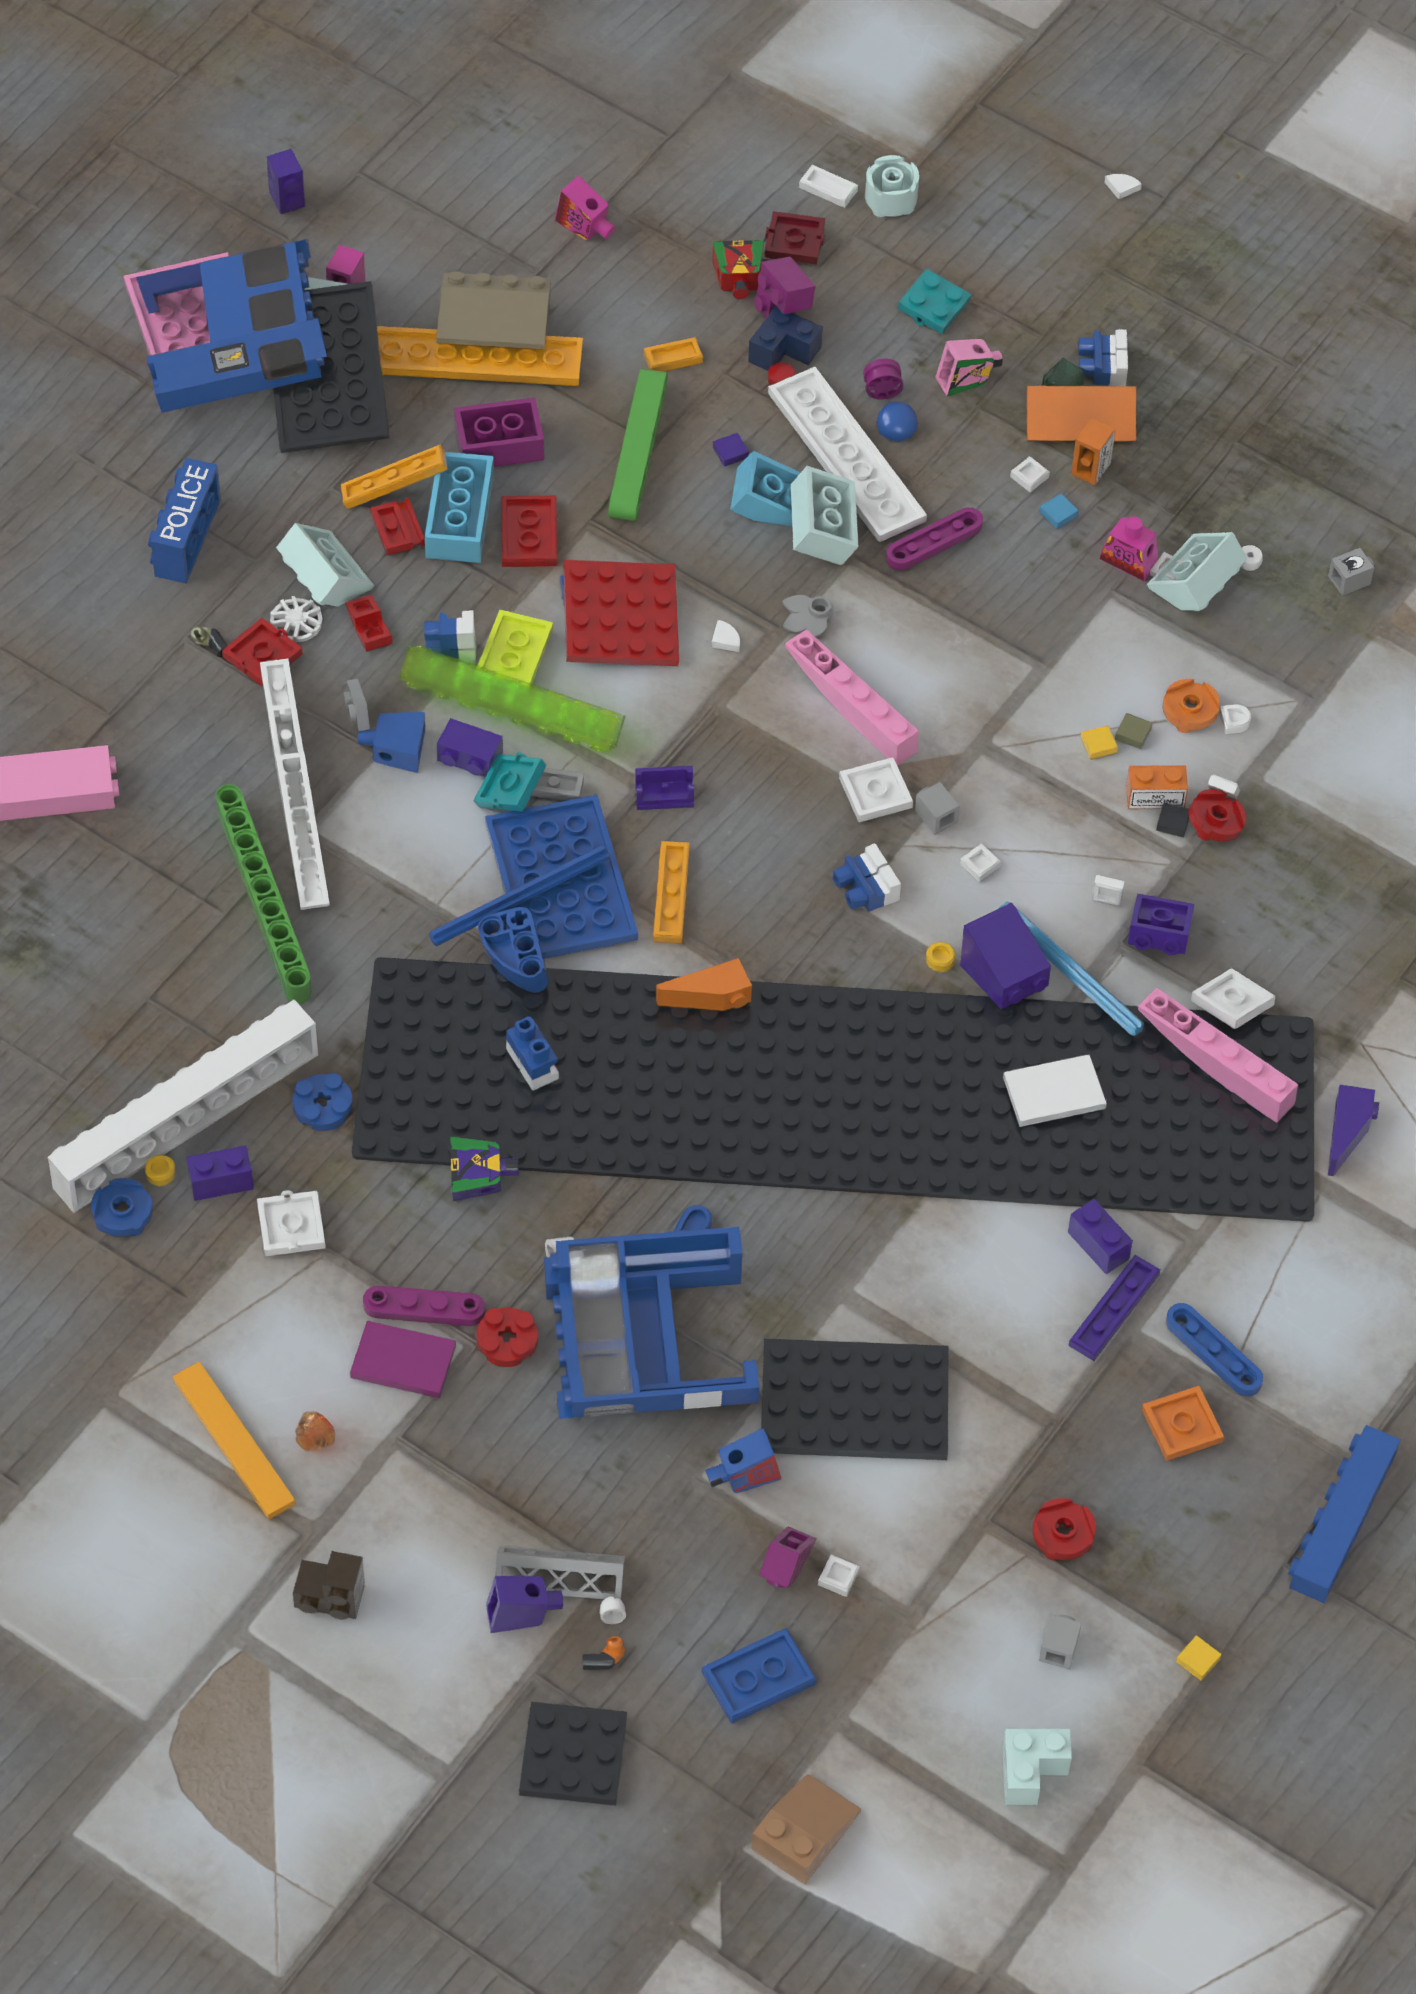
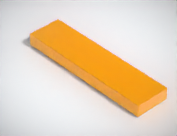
[341,444,448,509]
[653,841,690,944]

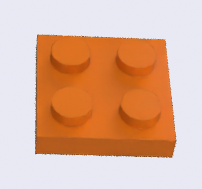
[1141,1386,1224,1461]

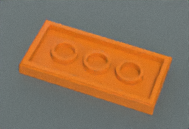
[1026,386,1136,442]

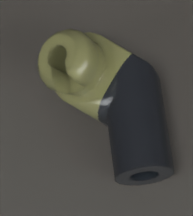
[191,626,228,658]

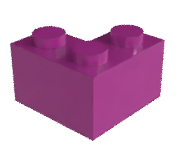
[754,257,816,319]

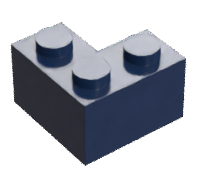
[748,306,823,371]

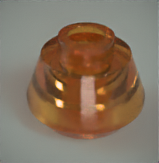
[295,1411,336,1452]

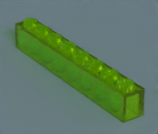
[399,645,626,753]

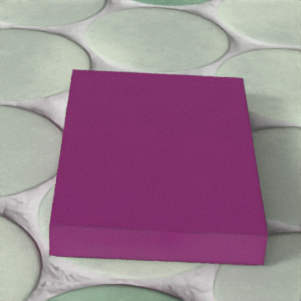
[350,1321,456,1398]

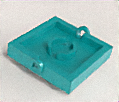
[897,269,972,335]
[473,752,547,812]

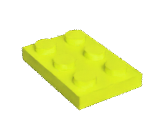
[474,609,553,694]

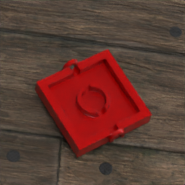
[222,618,303,688]

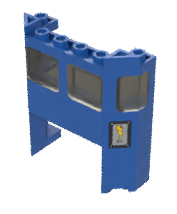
[136,239,327,413]

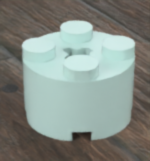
[865,155,919,217]

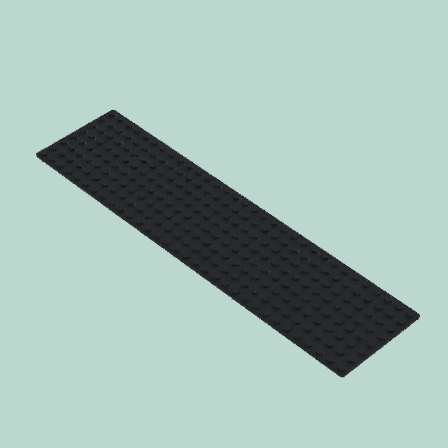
[352,957,1314,1222]

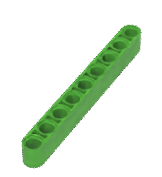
[216,784,312,1004]

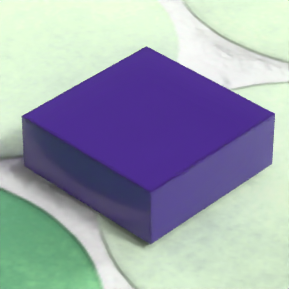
[713,433,749,467]

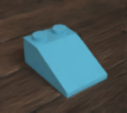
[730,451,801,526]

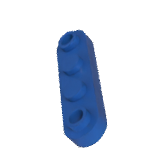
[1166,1303,1263,1396]

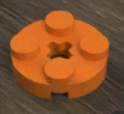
[1163,678,1220,733]

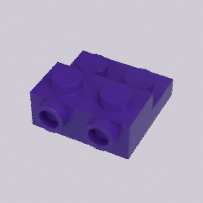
[1127,893,1195,955]

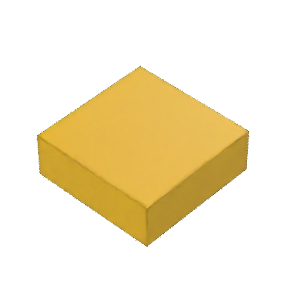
[1081,725,1118,760]
[1176,1635,1222,1681]

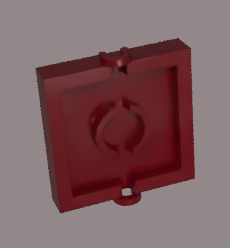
[765,211,825,265]

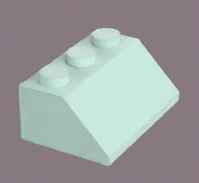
[276,523,374,607]
[1147,532,1247,611]

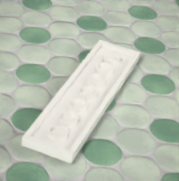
[768,367,927,542]

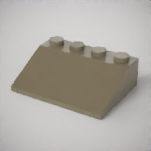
[436,271,551,349]

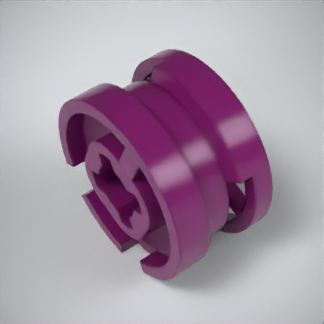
[863,359,904,400]

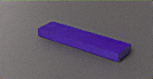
[1068,1255,1161,1361]

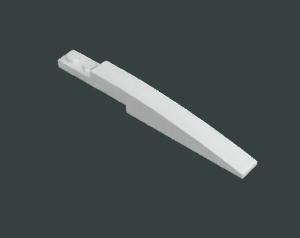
[260,659,330,910]

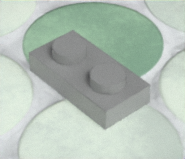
[343,679,370,731]
[531,768,584,801]

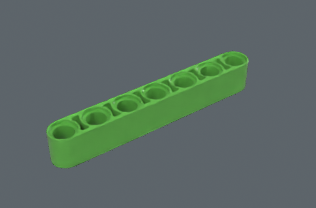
[608,368,668,521]

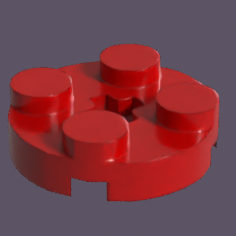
[1188,789,1246,842]
[476,1307,538,1367]
[1032,1498,1096,1561]

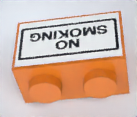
[1071,417,1115,485]
[1126,765,1188,809]

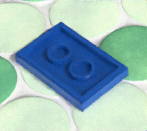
[701,1628,817,1724]

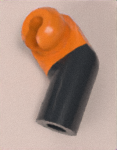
[582,1636,625,1670]

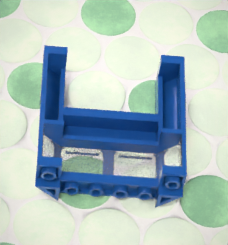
[544,1227,759,1419]

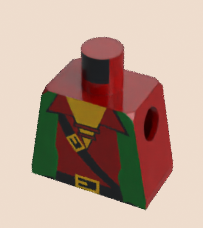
[712,240,764,299]

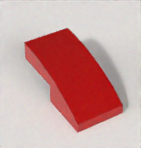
[345,594,393,652]

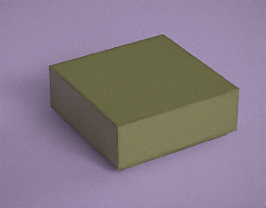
[1115,713,1153,749]

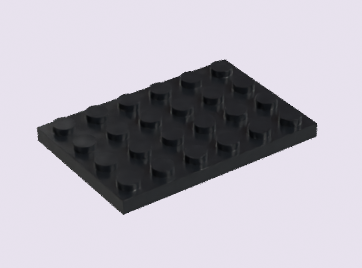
[264,281,390,453]
[761,1338,949,1460]

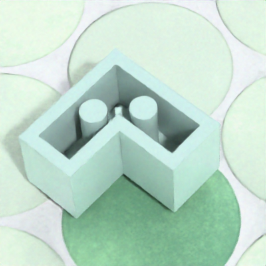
[1003,1729,1072,1805]

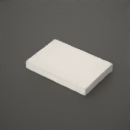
[1003,1055,1107,1127]

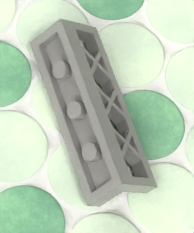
[495,1546,625,1599]

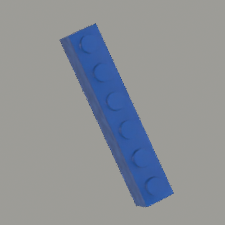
[1288,1425,1400,1604]

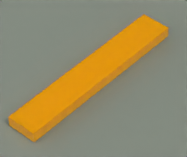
[173,1361,296,1520]

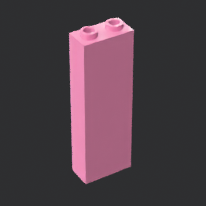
[0,745,119,821]

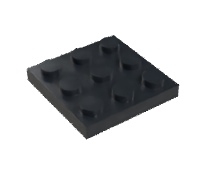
[519,1702,627,1806]

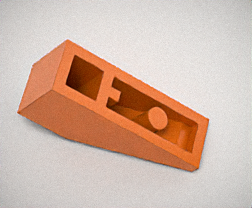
[656,958,752,1011]

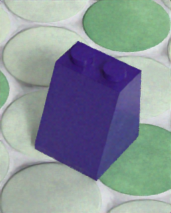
[960,902,1051,1009]

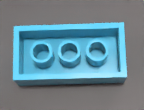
[425,452,494,563]

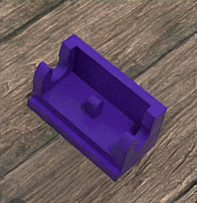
[635,766,694,810]

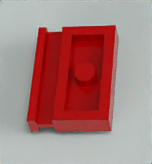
[370,498,425,556]

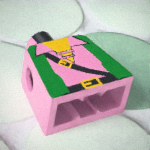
[935,339,1003,396]

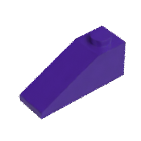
[1327,1085,1379,1176]

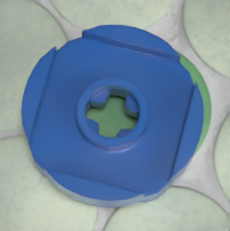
[292,1073,353,1131]
[91,1178,153,1236]

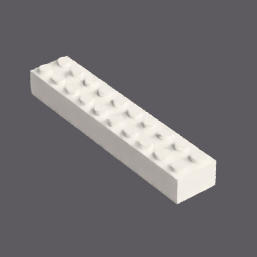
[48,1000,318,1213]

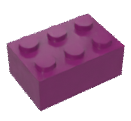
[454,398,544,467]

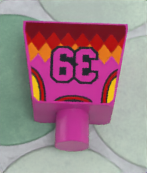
[555,176,616,240]
[1099,517,1159,582]

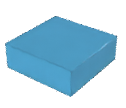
[1039,494,1079,529]

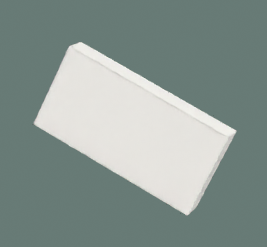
[799,165,858,208]

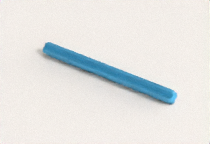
[999,901,1144,1036]

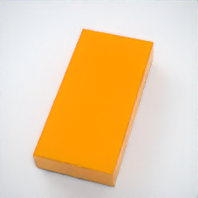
[644,337,703,372]

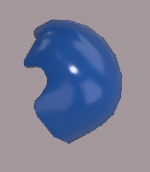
[876,402,918,442]

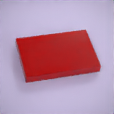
[501,495,557,567]

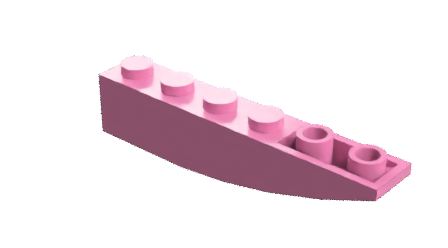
[785,629,919,766]
[1138,988,1298,1123]

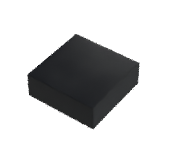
[1156,803,1189,838]

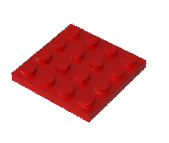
[563,560,679,666]

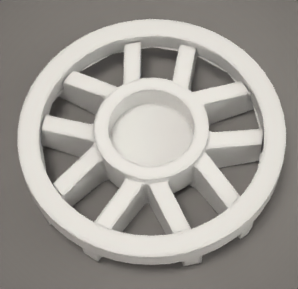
[270,596,323,642]

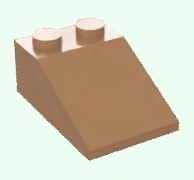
[752,1774,861,1885]

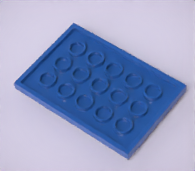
[485,795,638,959]

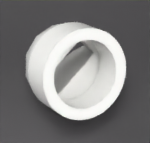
[600,1596,626,1624]

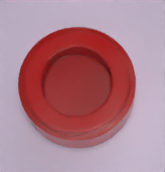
[768,363,795,385]

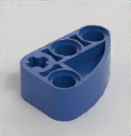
[478,907,549,993]

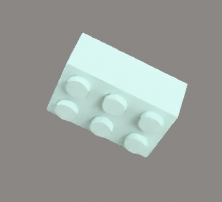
[791,466,858,565]

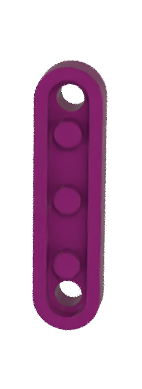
[886,507,983,570]
[363,1286,485,1326]

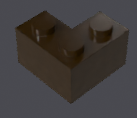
[293,1551,365,1620]

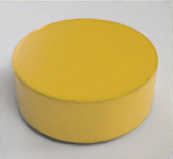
[926,942,956,972]
[145,1155,176,1186]

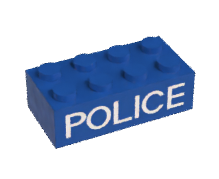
[148,458,221,584]

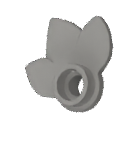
[782,595,834,637]

